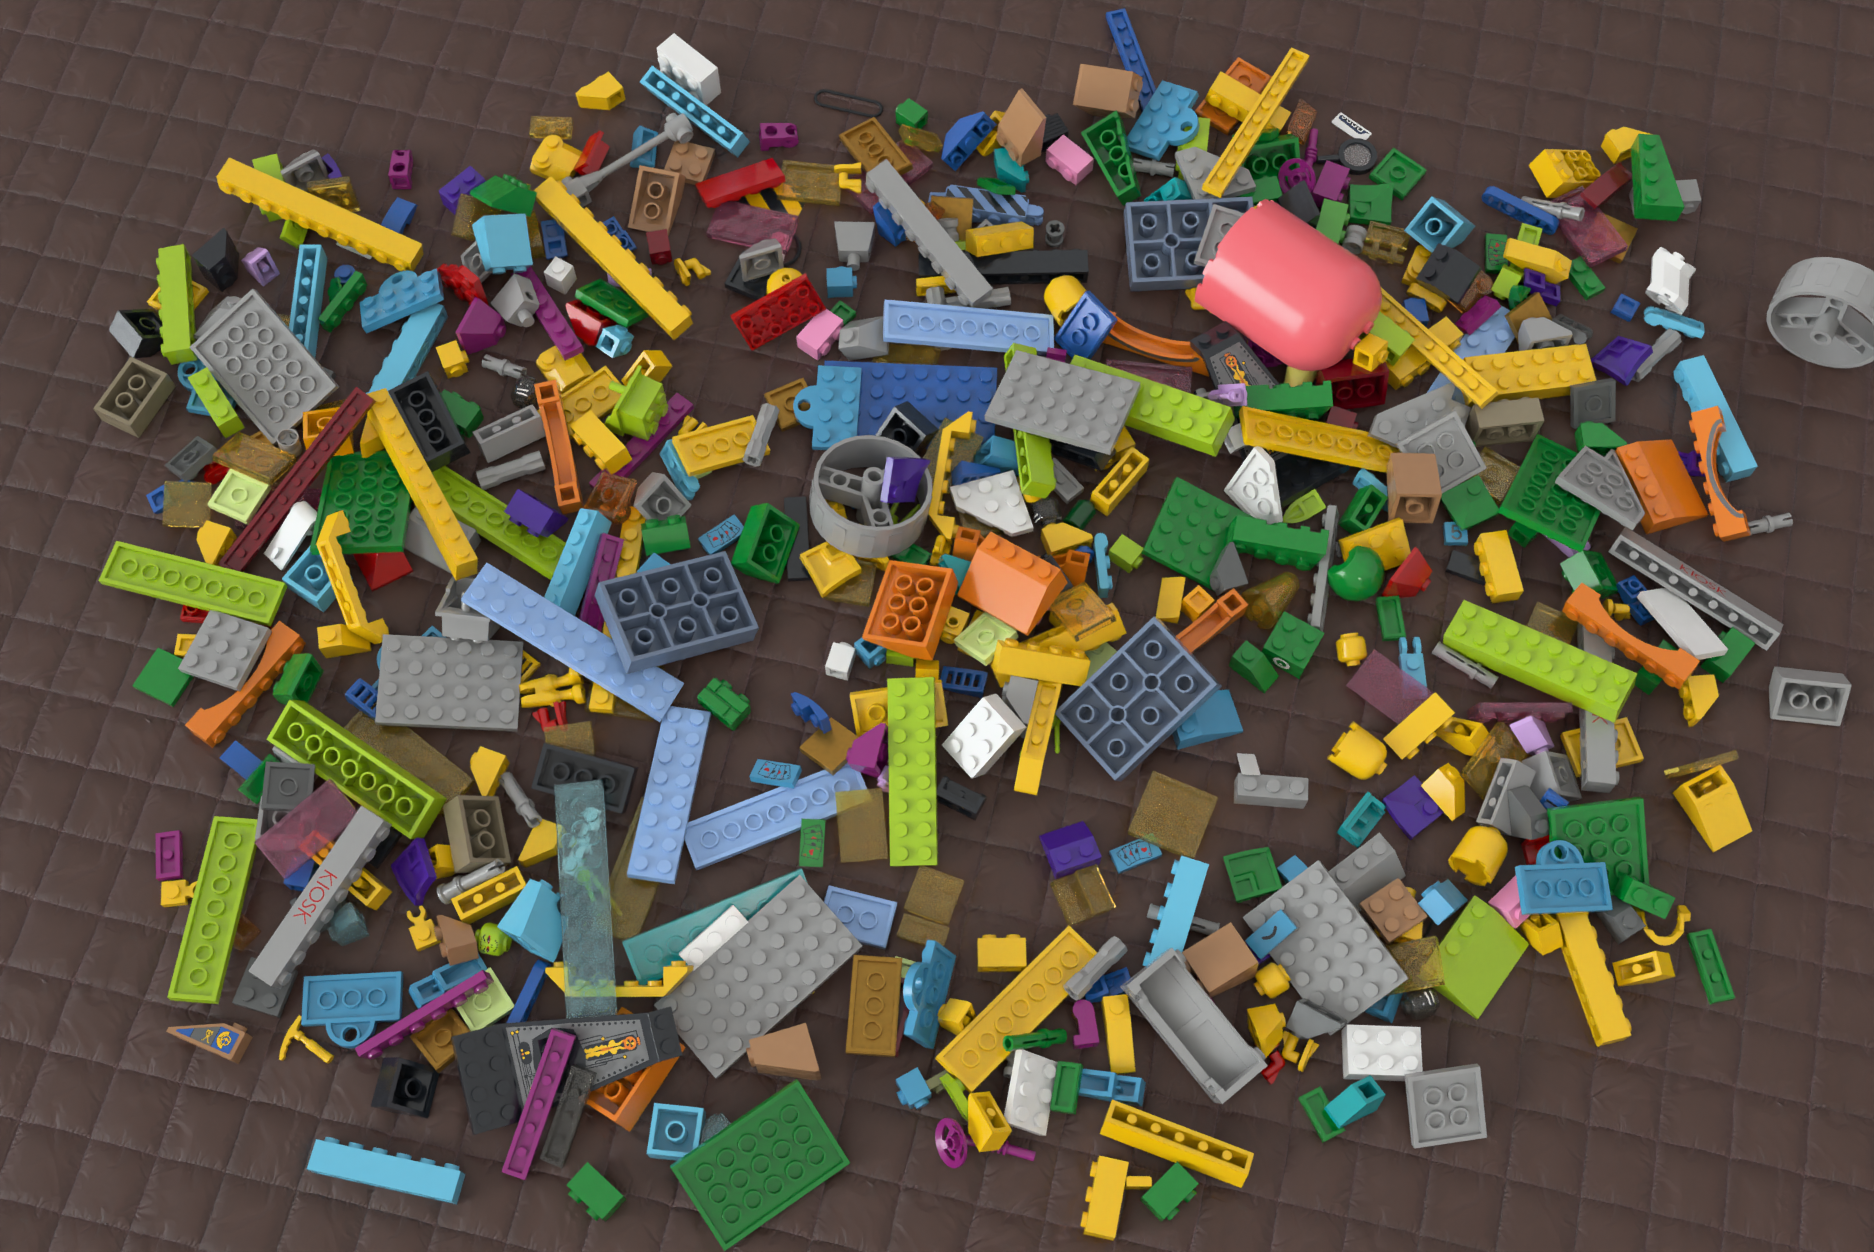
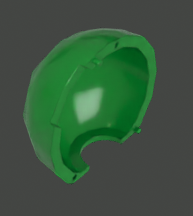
[1327,546,1385,601]

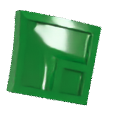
[1348,183,1394,228]
[1440,475,1500,531]
[1223,847,1282,903]

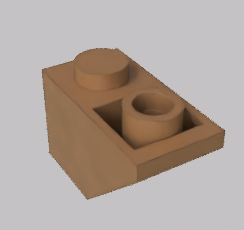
[434,915,479,966]

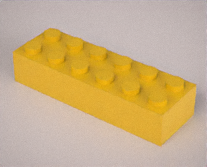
[1462,344,1596,407]

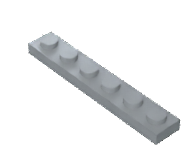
[1308,505,1339,632]

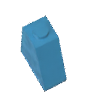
[973,435,1019,475]

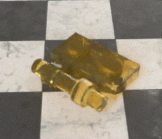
[1361,221,1410,264]

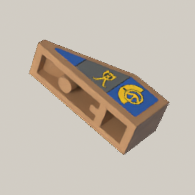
[166,1023,253,1064]

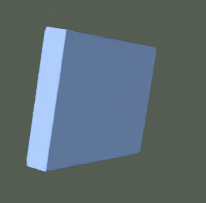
[824,885,897,950]

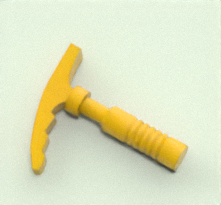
[279,1015,334,1064]

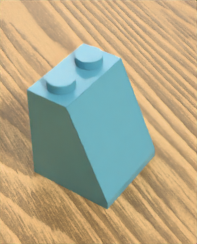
[1404,196,1475,253]
[472,214,533,274]
[497,879,569,962]

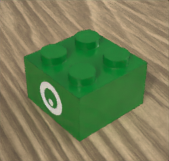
[1261,611,1324,679]

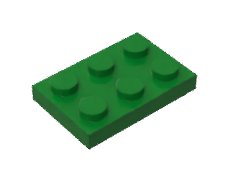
[574,278,649,328]

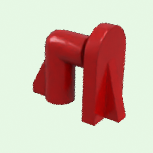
[203,449,232,485]
[532,701,569,733]
[1261,1043,1286,1084]

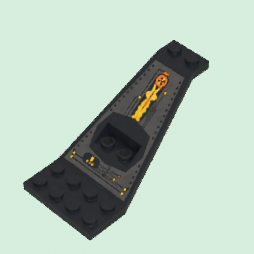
[1190,321,1350,508]
[451,1007,682,1135]

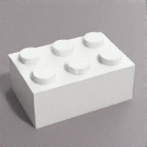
[657,33,721,105]
[942,694,1027,779]
[1341,1025,1423,1081]

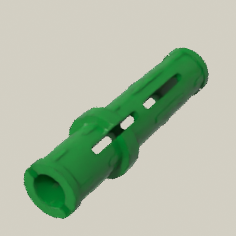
[1003,1028,1067,1052]

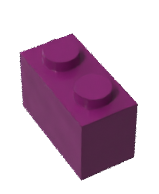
[1312,160,1351,208]

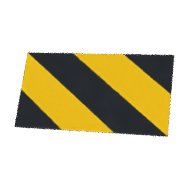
[736,183,810,223]

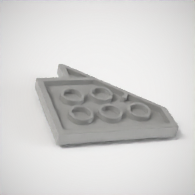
[1368,383,1471,448]
[1555,446,1645,530]

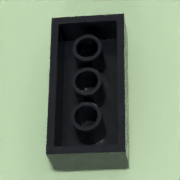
[388,371,471,473]
[531,742,639,814]

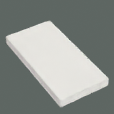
[1637,588,1729,660]

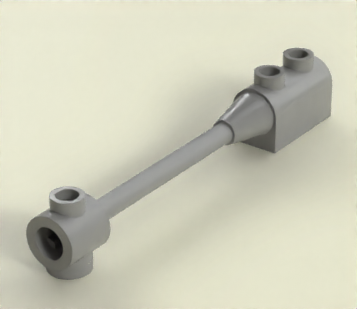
[561,113,694,208]

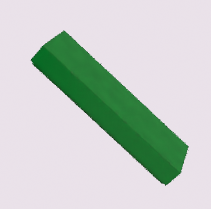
[1686,929,1735,1004]

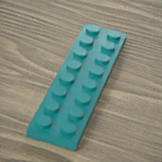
[622,868,808,985]

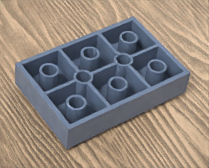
[1124,197,1253,292]
[594,551,759,674]
[1055,617,1222,781]

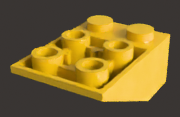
[1529,149,1601,198]
[1673,764,1752,852]

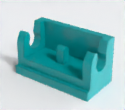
[1337,792,1386,848]

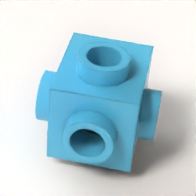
[596,325,634,358]

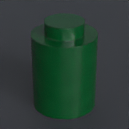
[1063,499,1096,531]

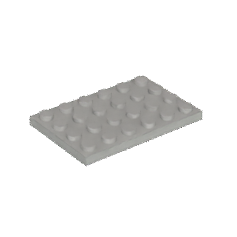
[190,289,339,445]
[985,350,1140,455]
[375,634,523,732]
[1243,860,1409,1036]

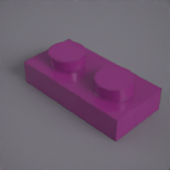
[1454,295,1501,335]
[156,830,183,881]

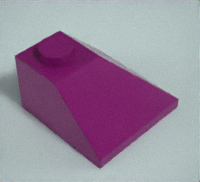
[456,297,506,355]
[846,723,889,779]

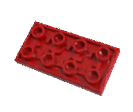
[695,158,786,208]
[730,273,826,351]

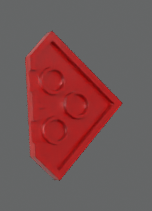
[437,263,489,307]

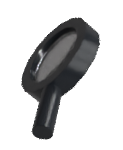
[1316,138,1377,175]

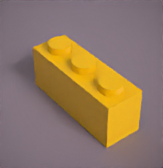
[966,221,1034,257]
[569,410,632,476]
[1090,447,1149,516]
[1474,530,1524,603]
[1383,692,1455,760]
[451,866,527,924]
[1080,1156,1129,1241]

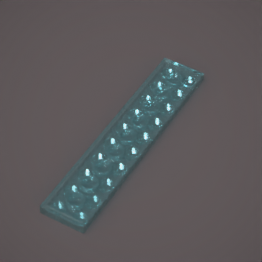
[554,780,617,1019]

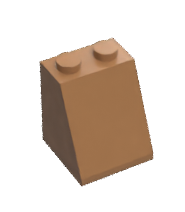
[1073,64,1143,118]
[1387,453,1442,523]
[1182,922,1258,998]
[746,1023,821,1081]

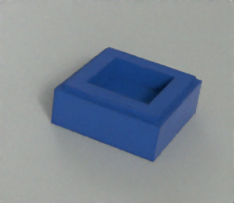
[1610,293,1640,322]

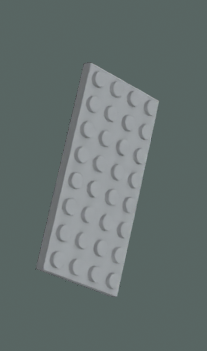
[654,875,863,1079]

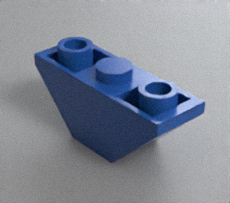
[941,111,997,171]

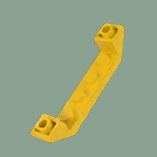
[928,412,977,545]
[316,510,389,644]
[1014,680,1063,795]
[545,961,694,997]

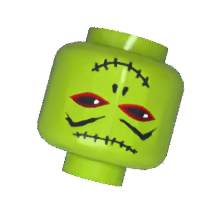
[475,923,512,956]

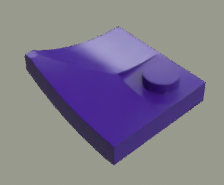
[1591,336,1653,386]
[880,457,930,503]
[1382,775,1444,840]
[391,838,437,906]

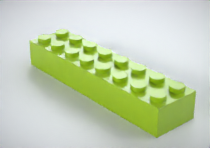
[1070,355,1235,457]
[1443,600,1637,723]
[266,700,447,839]

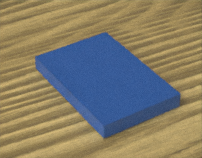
[1054,290,1118,360]

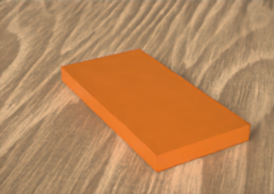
[1194,57,1272,136]

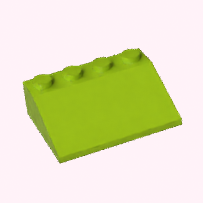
[1417,895,1529,1020]

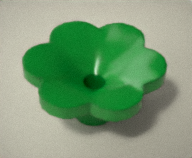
[328,277,342,302]

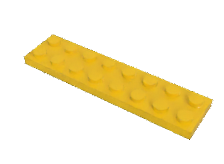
[1239,406,1400,473]
[935,926,1097,1093]

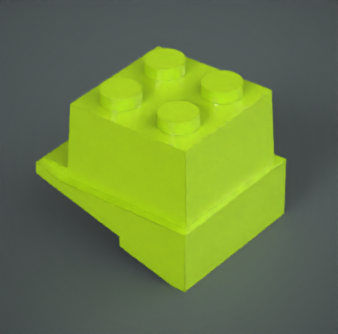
[605,365,668,441]

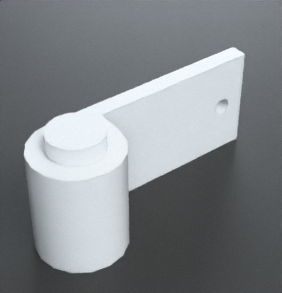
[264,501,317,570]

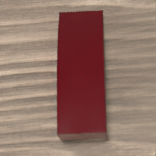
[1580,163,1632,209]

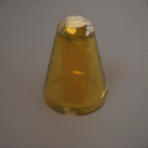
[1241,572,1300,629]

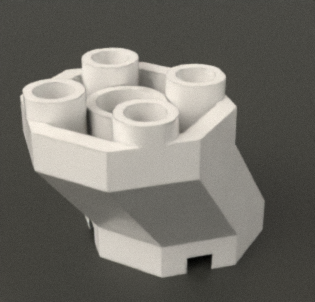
[1645,247,1696,315]

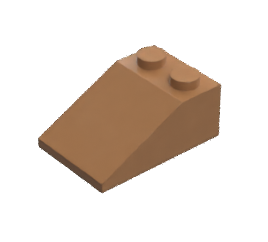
[996,88,1046,167]
[628,165,686,236]

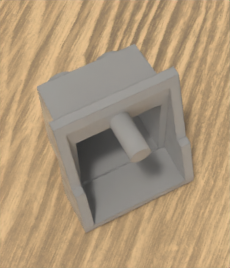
[435,576,500,643]

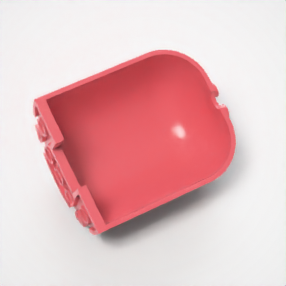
[1195,199,1382,371]

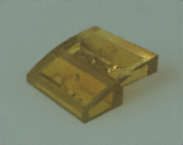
[1050,864,1116,926]

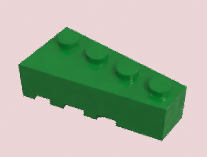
[1081,110,1141,206]
[1631,134,1685,221]
[1234,380,1333,421]
[1226,515,1330,571]

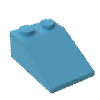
[1172,689,1243,750]

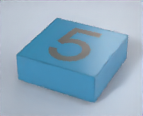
[1443,522,1468,546]

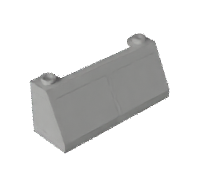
[1120,948,1268,1104]

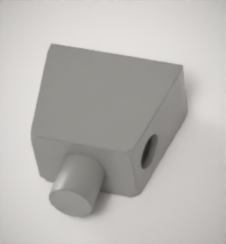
[835,222,875,271]
[491,274,539,327]

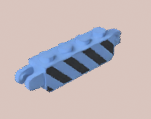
[928,185,1044,226]

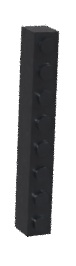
[918,249,1089,285]

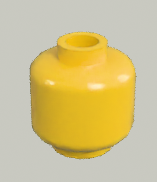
[1336,633,1367,667]
[1254,962,1291,999]

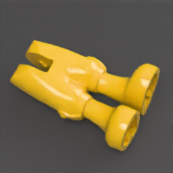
[519,667,586,708]

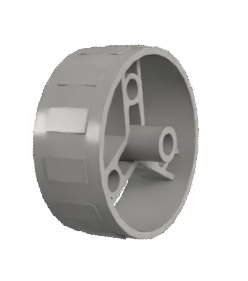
[1766,257,1874,368]
[809,435,932,558]

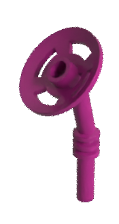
[1278,128,1318,194]
[935,1118,1036,1168]

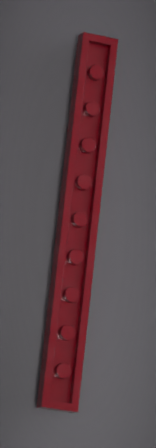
[218,387,376,572]

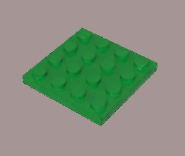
[1141,477,1255,592]
[1547,797,1649,896]

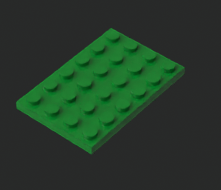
[1498,434,1601,553]
[310,451,412,555]
[670,1079,850,1251]

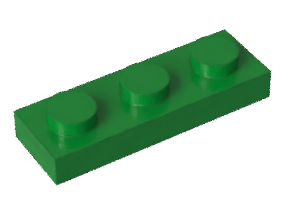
[318,271,368,333]

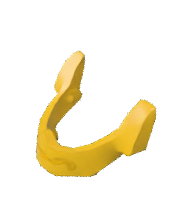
[1629,904,1691,946]

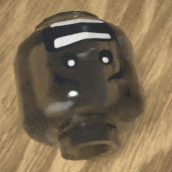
[510,376,538,409]
[1031,495,1062,528]
[1401,986,1440,1020]

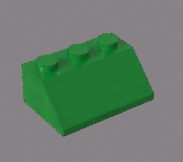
[1241,134,1300,182]
[470,174,537,217]
[731,503,800,584]

